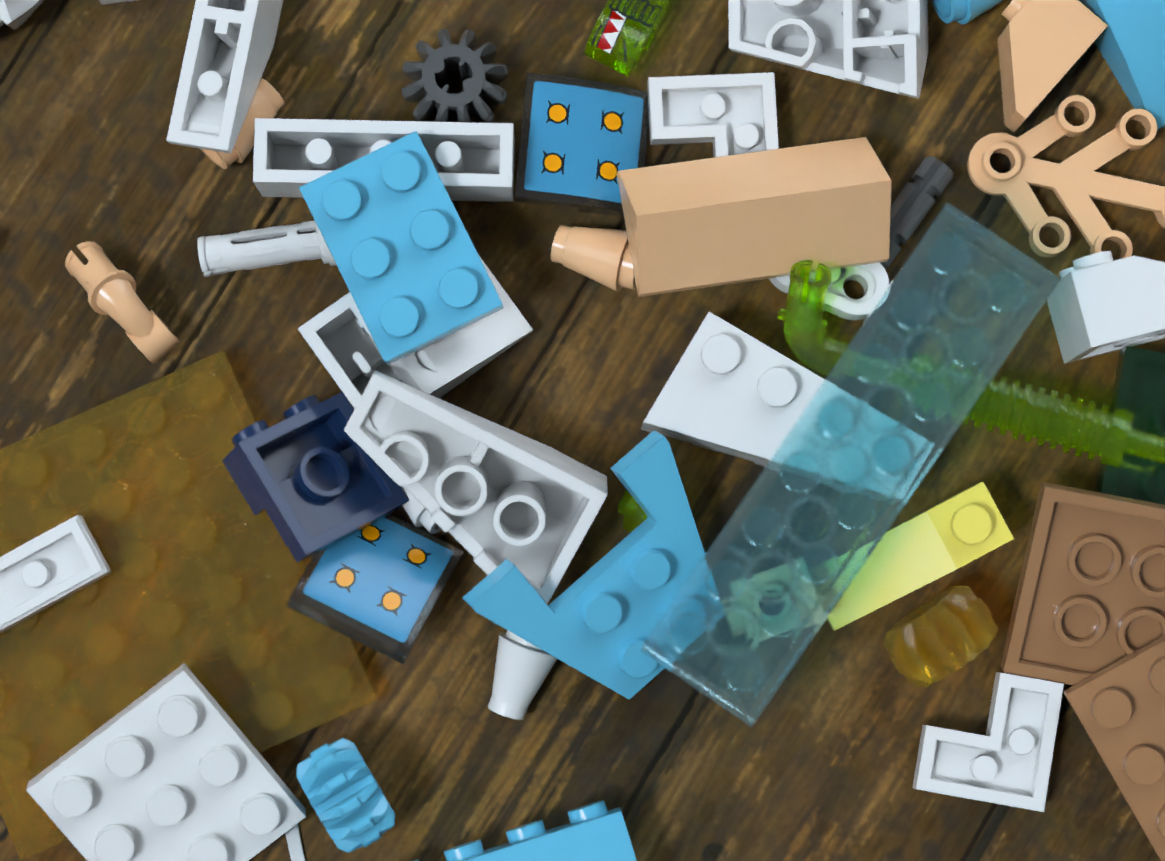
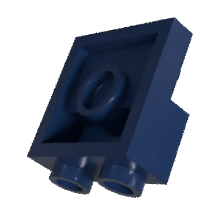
[222,392,409,563]

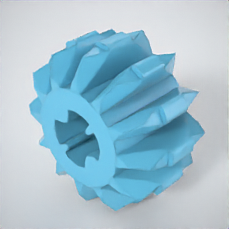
[296,738,395,853]

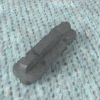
[881,156,953,269]

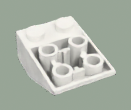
[298,254,533,408]

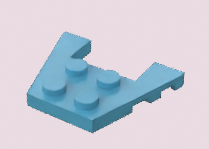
[463,430,725,700]

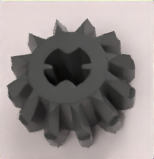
[402,28,508,123]

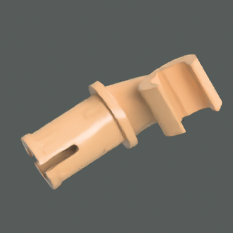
[65,241,180,365]

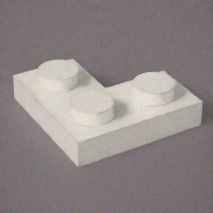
[647,72,779,158]
[912,672,1064,812]

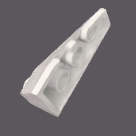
[344,371,608,604]

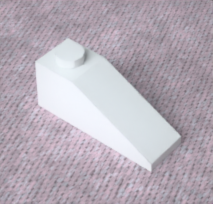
[166,0,283,154]

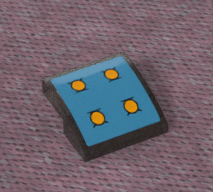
[515,72,649,216]
[287,515,464,664]

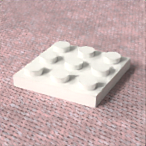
[26,663,306,861]

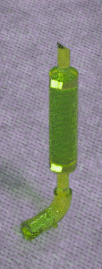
[777,260,1165,468]

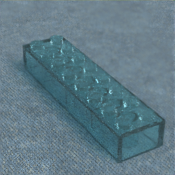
[640,202,1061,727]

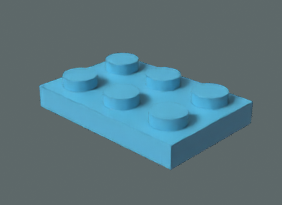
[299,131,504,366]

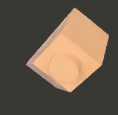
[998,0,1108,133]

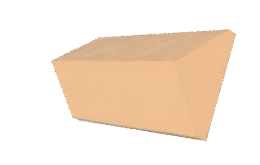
[617,137,891,297]

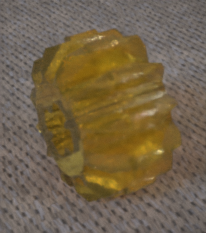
[883,585,998,687]

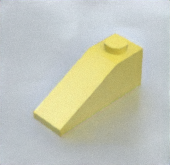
[809,482,1014,631]

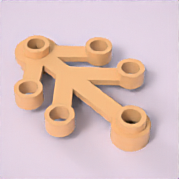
[967,95,1165,259]

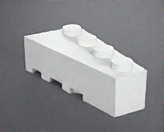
[641,312,933,504]

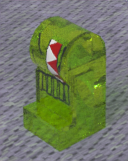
[584,0,675,78]

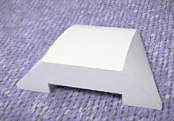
[728,0,928,99]

